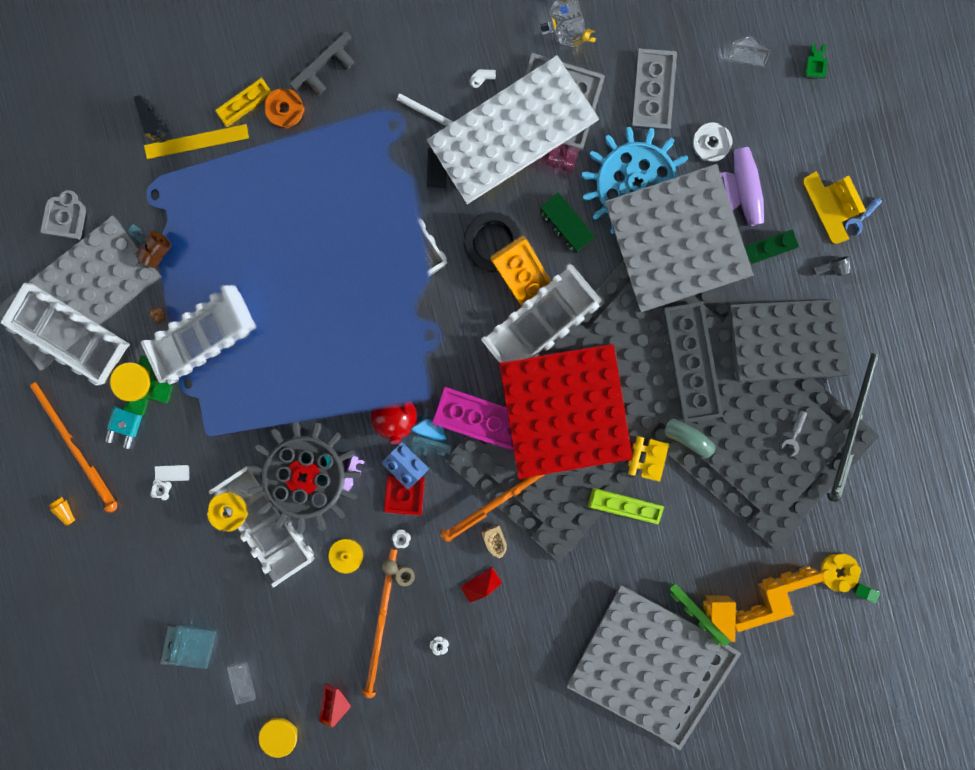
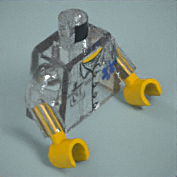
[539,0,596,47]

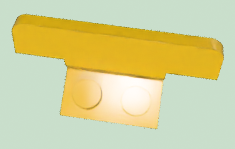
[803,171,866,244]

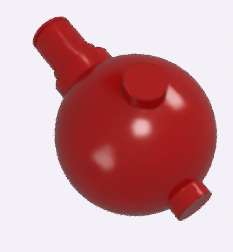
[371,402,417,444]

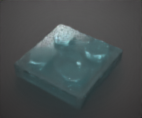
[168,625,216,669]

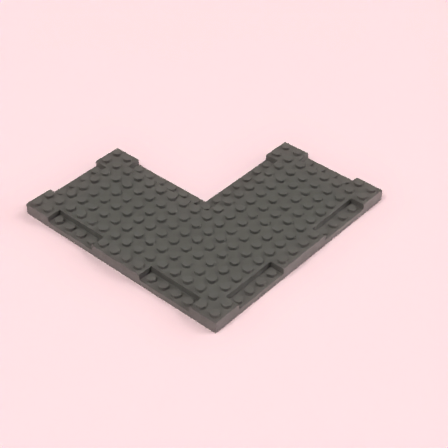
[445,260,879,563]

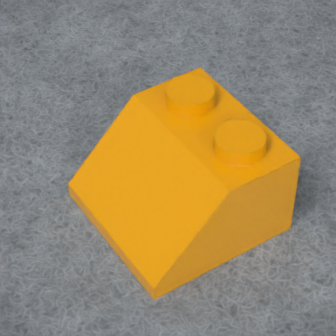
[702,595,736,642]

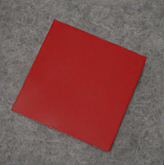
[384,474,425,516]

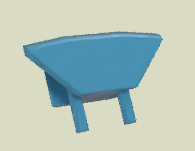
[410,408,446,441]

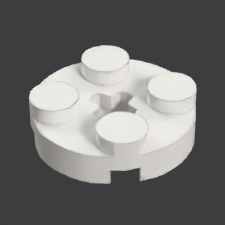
[692,123,732,162]

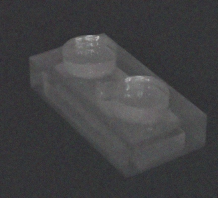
[227,662,256,705]

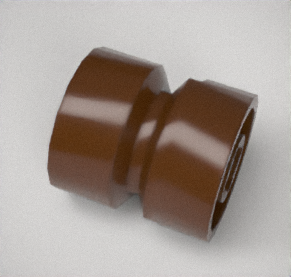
[136,231,172,268]

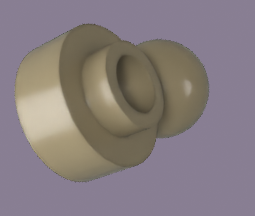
[382,560,415,586]

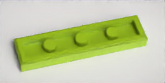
[587,488,664,525]

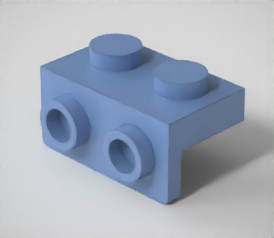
[382,442,429,489]

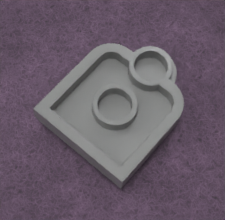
[40,190,86,240]

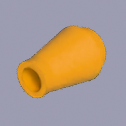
[48,497,75,526]

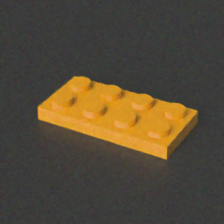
[490,235,553,307]

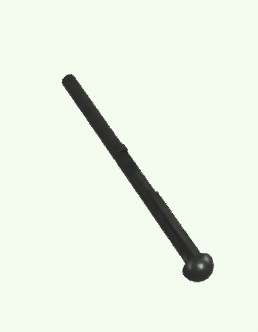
[827,353,879,502]

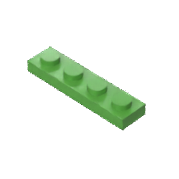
[670,584,731,647]

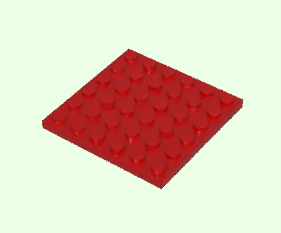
[499,344,633,479]

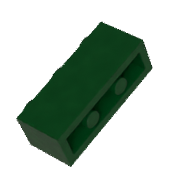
[540,192,595,253]
[744,229,799,265]

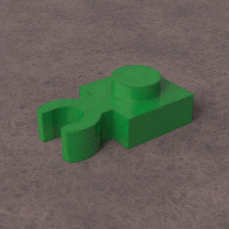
[805,43,828,79]

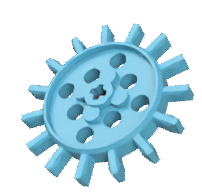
[581,127,688,235]

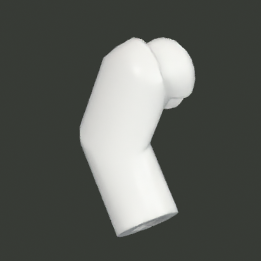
[469,69,496,88]

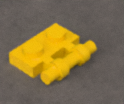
[628,436,669,481]

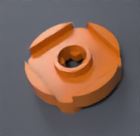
[265,89,304,129]

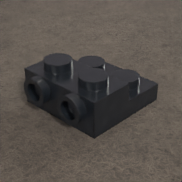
[133,94,170,143]

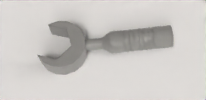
[780,410,808,456]

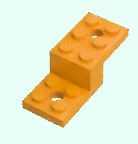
[735,566,825,632]

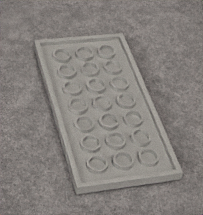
[0,216,162,370]

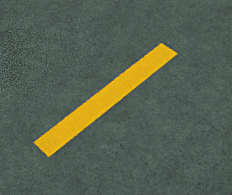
[144,124,249,159]

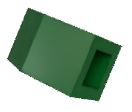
[855,583,881,603]

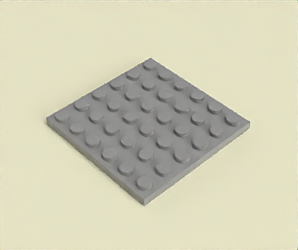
[605,164,754,312]
[566,585,720,742]

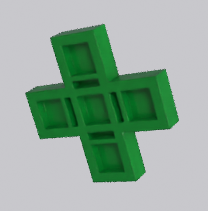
[124,355,173,416]

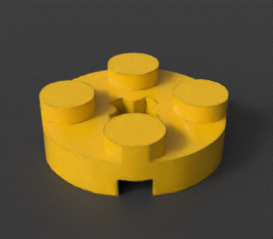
[207,492,248,531]
[820,553,861,592]

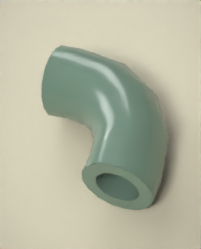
[665,419,715,458]

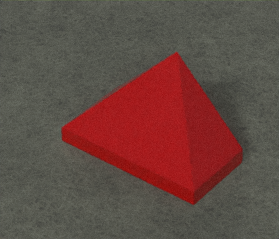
[460,567,502,603]
[319,684,351,727]

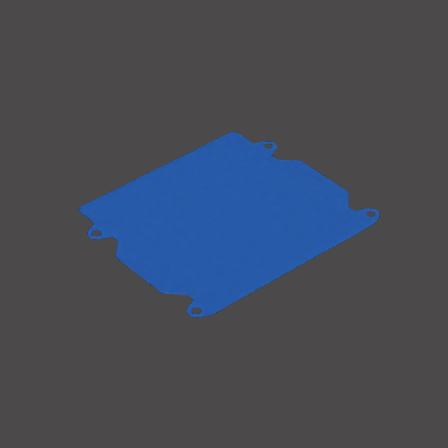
[146,109,441,436]

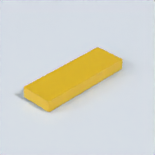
[215,77,272,127]

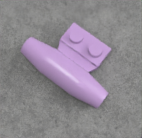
[720,147,764,226]

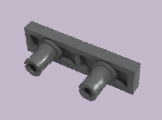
[290,31,355,96]

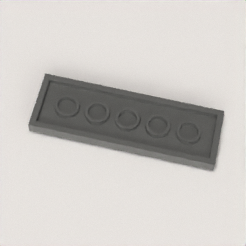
[664,302,724,424]

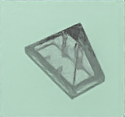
[727,36,771,68]

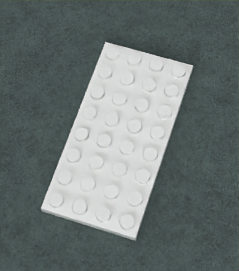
[427,56,599,204]

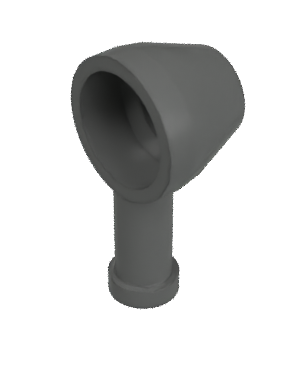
[813,256,850,276]

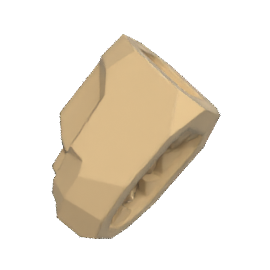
[481,524,507,558]

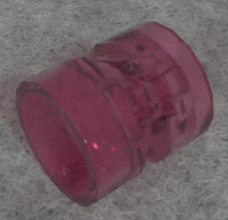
[546,144,580,173]

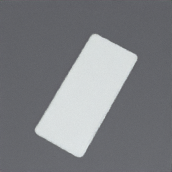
[155,465,189,481]

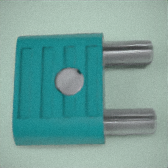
[105,406,142,449]

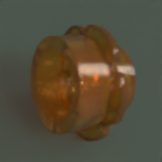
[148,307,166,324]

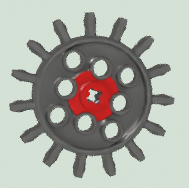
[247,422,361,534]

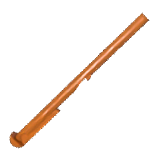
[30,382,117,513]
[440,475,544,542]
[362,548,397,698]

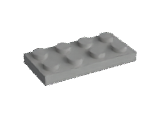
[632,48,677,130]

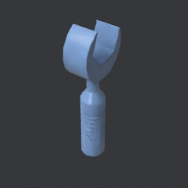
[844,197,882,236]

